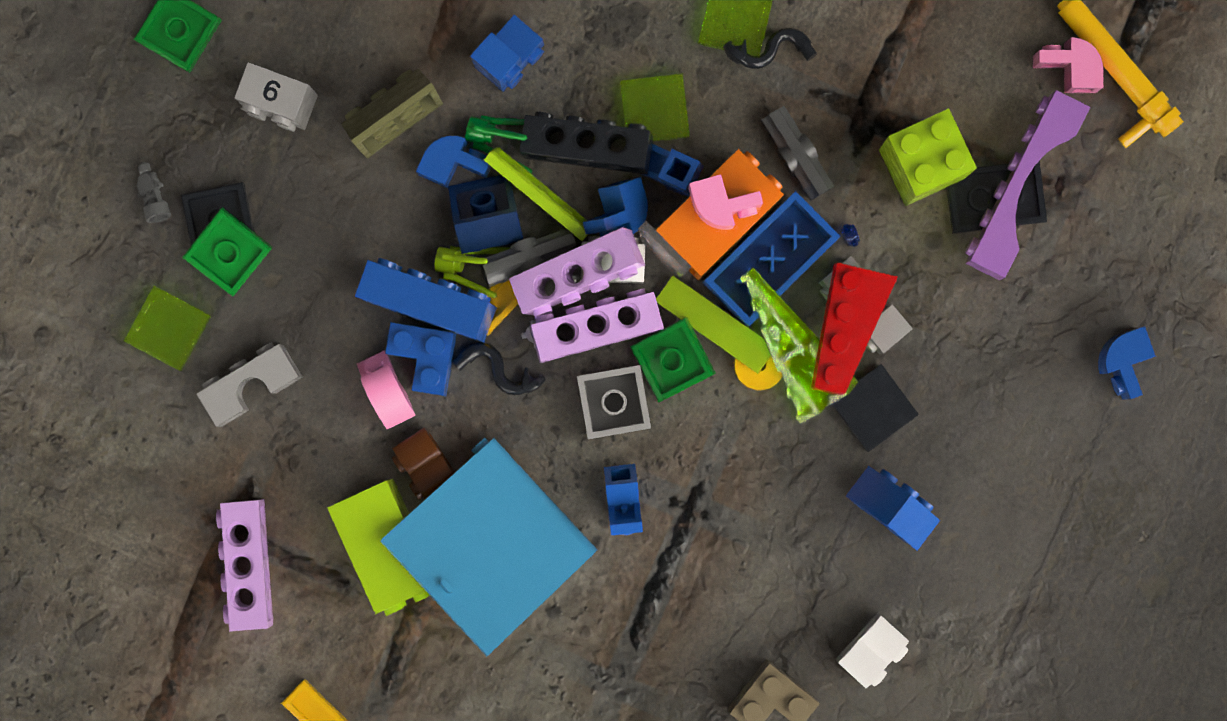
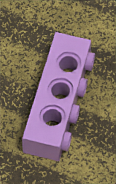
[509,227,645,318]
[530,289,664,363]
[216,499,273,631]

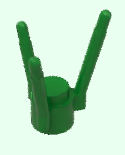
[465,115,532,174]

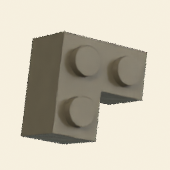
[727,659,820,721]

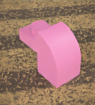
[1033,37,1103,93]
[688,175,763,229]
[357,350,416,429]

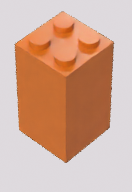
[654,149,784,281]

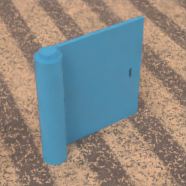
[380,438,598,657]

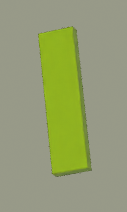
[484,147,588,241]
[656,276,776,374]

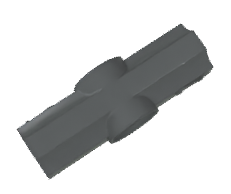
[761,106,834,201]
[480,229,576,287]

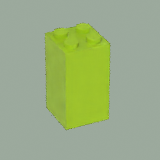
[879,108,977,206]
[327,479,430,616]

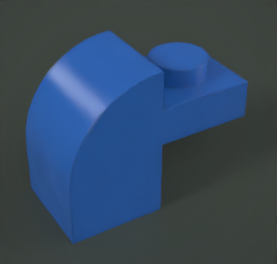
[416,136,491,189]
[640,144,704,196]
[582,177,648,237]
[1098,326,1156,400]
[604,464,643,535]

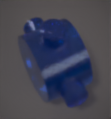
[841,224,860,247]

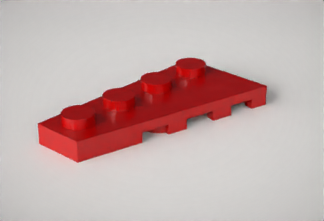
[811,262,898,395]

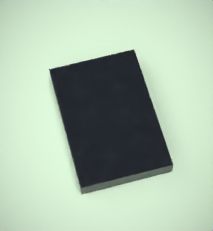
[946,160,1047,234]

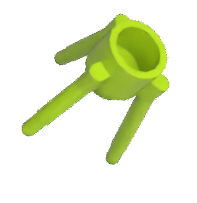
[435,246,510,298]

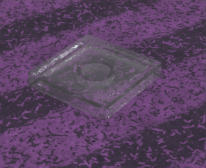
[637,221,691,279]

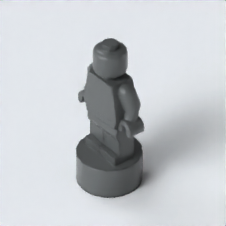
[137,162,171,223]

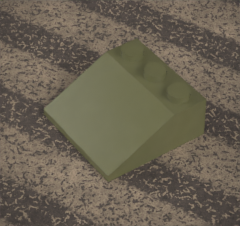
[341,68,443,159]

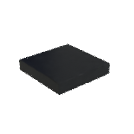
[181,182,254,246]
[830,364,919,452]

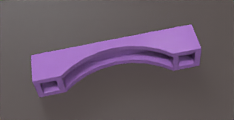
[965,90,1090,280]

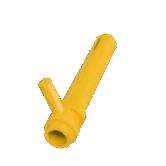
[1057,0,1184,148]

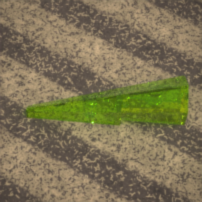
[740,268,858,424]

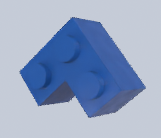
[470,15,544,92]
[385,323,457,396]
[846,466,940,551]

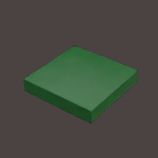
[134,0,222,73]
[182,207,273,297]
[630,317,716,402]

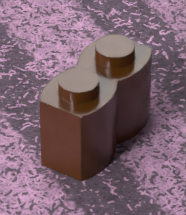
[392,428,455,500]

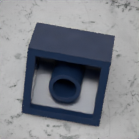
[448,175,523,254]

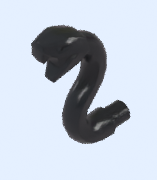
[723,28,817,69]
[452,342,546,396]

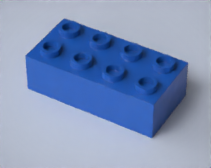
[703,191,841,327]
[355,258,497,343]

